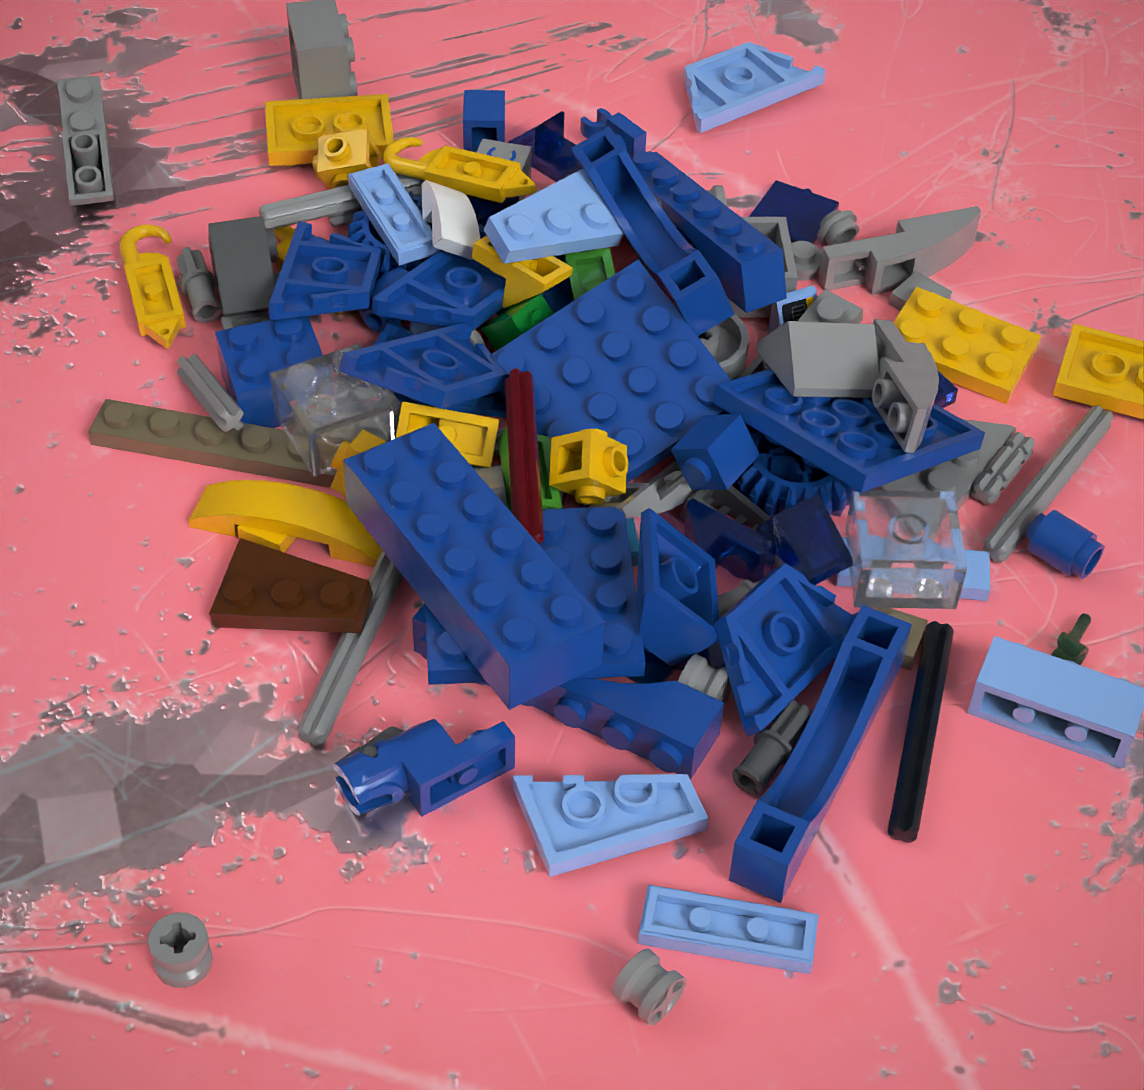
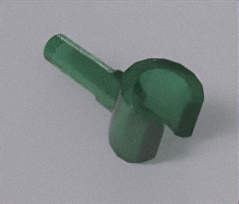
[1051,613,1092,665]

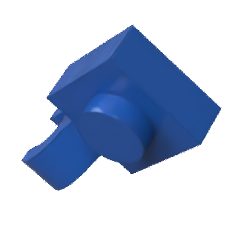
[580,108,647,159]

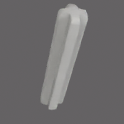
[177,354,244,432]

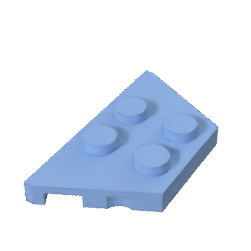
[683,42,826,133]

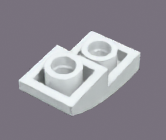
[421,180,480,260]

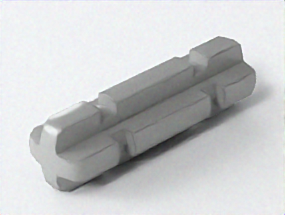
[971,432,1035,505]

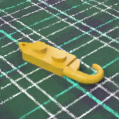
[383,137,537,203]
[119,224,186,349]

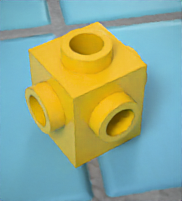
[313,128,381,190]
[549,429,629,505]

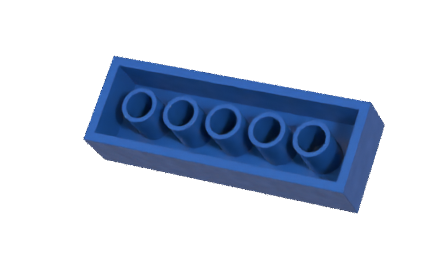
[343,423,605,710]

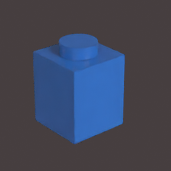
[463,90,505,152]
[671,414,760,490]

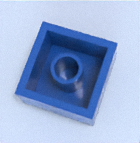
[215,316,334,428]

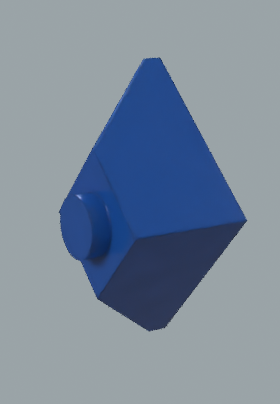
[636,508,719,667]

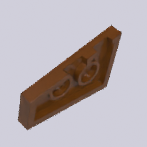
[209,538,373,633]

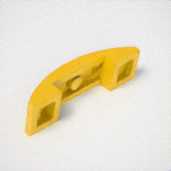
[188,480,382,567]

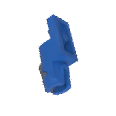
[334,719,515,817]

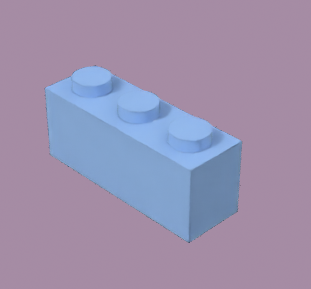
[967,636,1144,768]

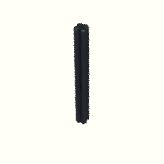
[887,621,954,843]

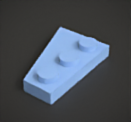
[484,169,624,264]
[513,774,709,877]

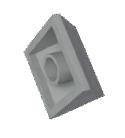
[756,321,880,398]

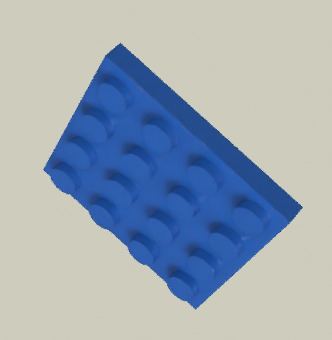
[490,259,731,508]
[712,369,985,493]
[425,507,646,685]

